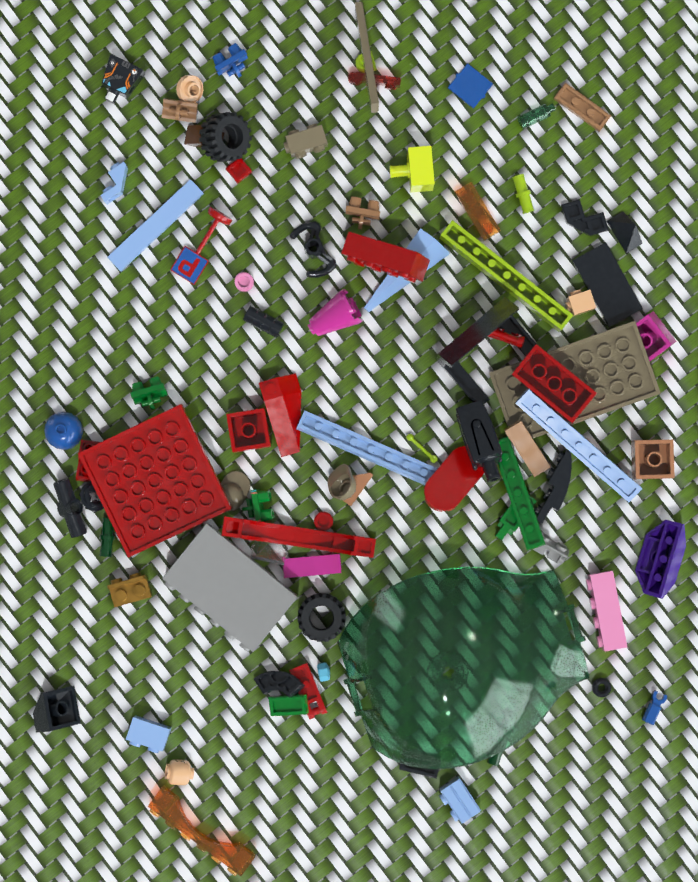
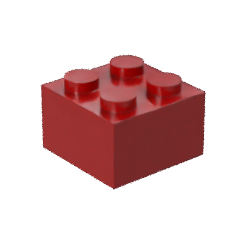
[226,408,271,453]

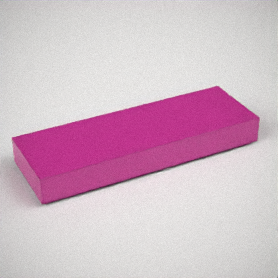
[282,554,341,578]

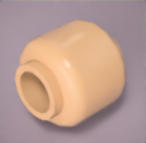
[165,759,194,785]

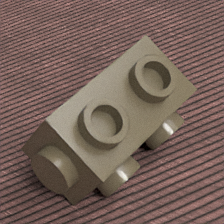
[283,124,328,159]

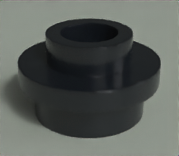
[592,678,611,697]

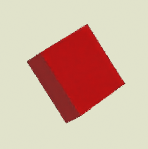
[225,158,252,184]

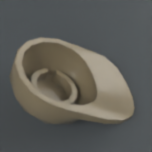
[327,464,357,500]
[221,471,250,511]

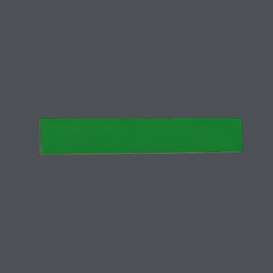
[497,436,546,551]

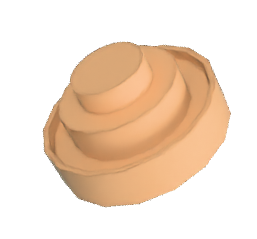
[176,75,203,103]

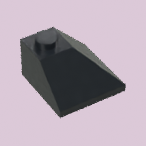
[33,686,81,733]

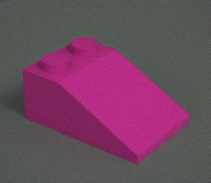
[636,311,677,361]

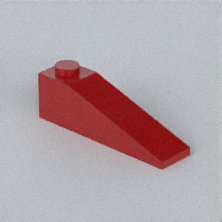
[259,373,302,458]

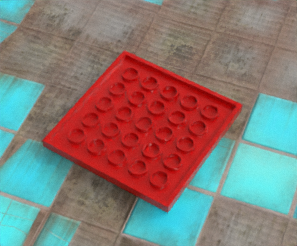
[78,404,232,558]

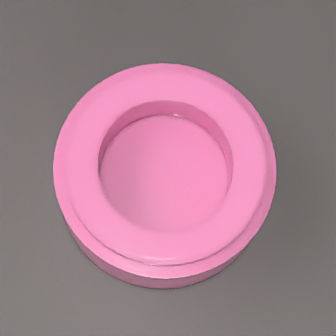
[235,272,254,292]

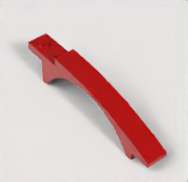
[221,516,376,558]

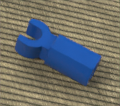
[642,690,667,725]

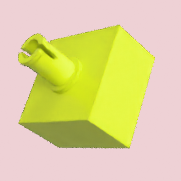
[390,146,435,193]

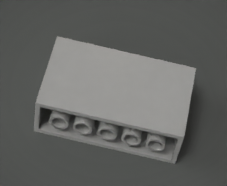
[162,524,298,652]

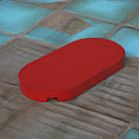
[424,446,484,512]

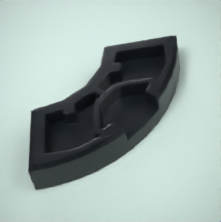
[254,671,305,698]

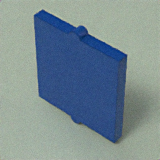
[448,63,493,109]

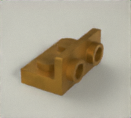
[107,572,152,608]

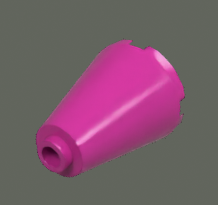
[308,288,363,336]

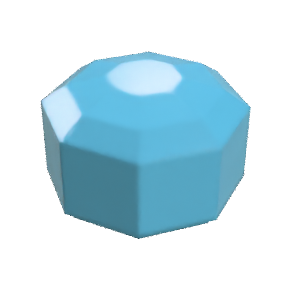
[317,662,330,682]

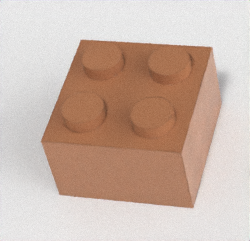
[631,439,675,480]

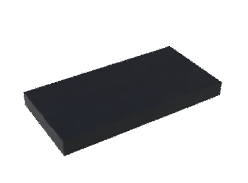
[572,242,643,327]

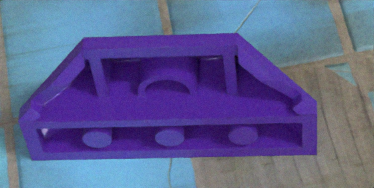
[635,519,686,599]

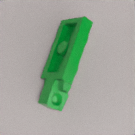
[495,495,537,540]

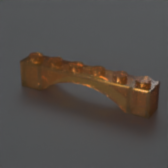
[148,785,256,876]

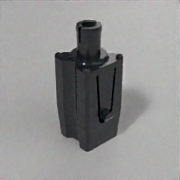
[456,400,503,483]

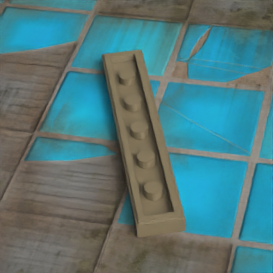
[355,2,379,113]

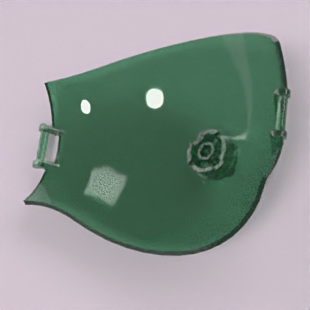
[338,567,590,769]

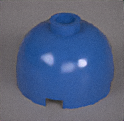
[44,412,84,450]

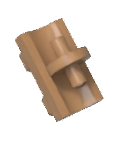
[161,98,198,123]
[345,197,380,230]

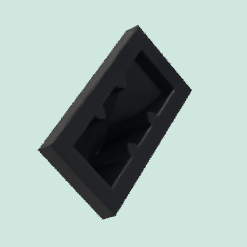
[606,211,643,253]

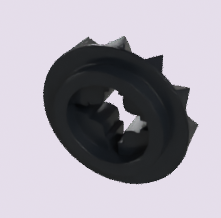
[79,481,104,512]

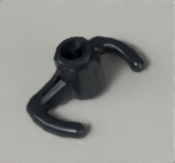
[290,221,336,278]

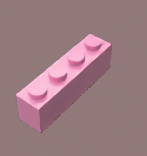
[586,571,627,651]

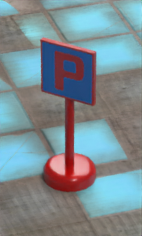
[170,206,233,285]

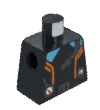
[102,54,145,104]

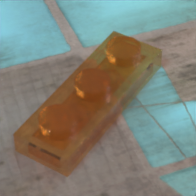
[455,182,501,241]

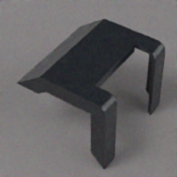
[435,297,536,404]

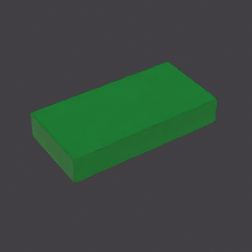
[268,694,309,716]

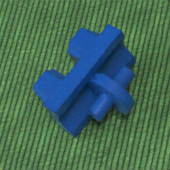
[213,43,248,78]

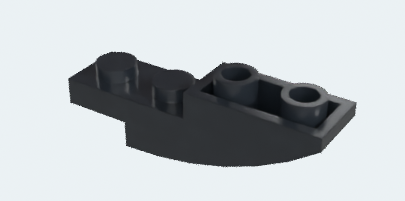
[535,449,572,524]

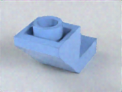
[100,162,128,205]

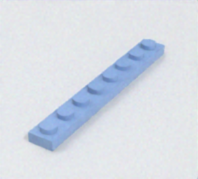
[515,388,642,502]
[297,410,438,485]

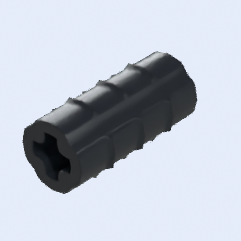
[243,305,284,338]

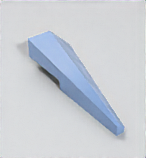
[364,228,450,312]

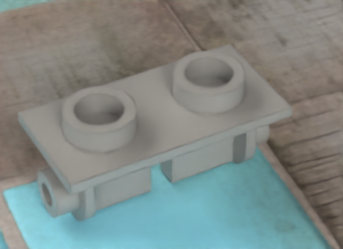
[532,532,569,564]

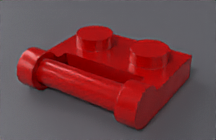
[487,327,525,348]

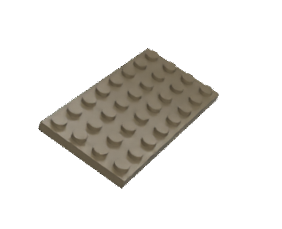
[489,321,661,438]

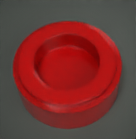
[314,512,333,531]

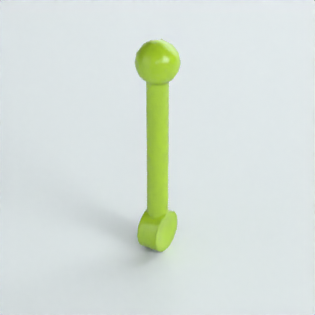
[406,433,438,463]

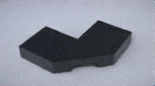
[561,199,609,236]

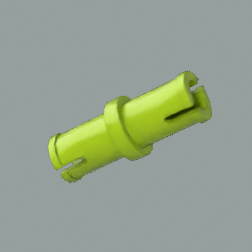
[512,174,535,214]

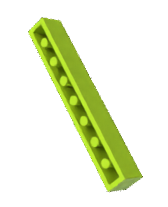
[439,220,573,332]

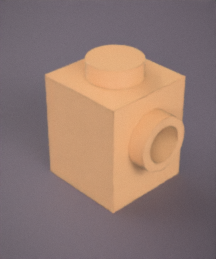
[565,289,596,316]

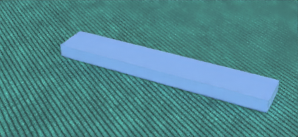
[107,179,204,271]

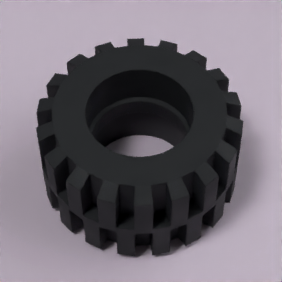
[199,112,252,162]
[297,593,346,642]

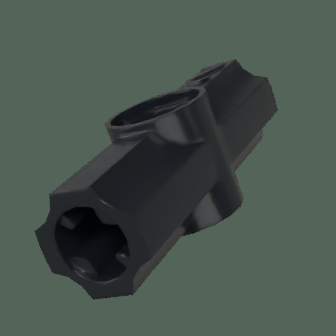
[53,478,87,538]

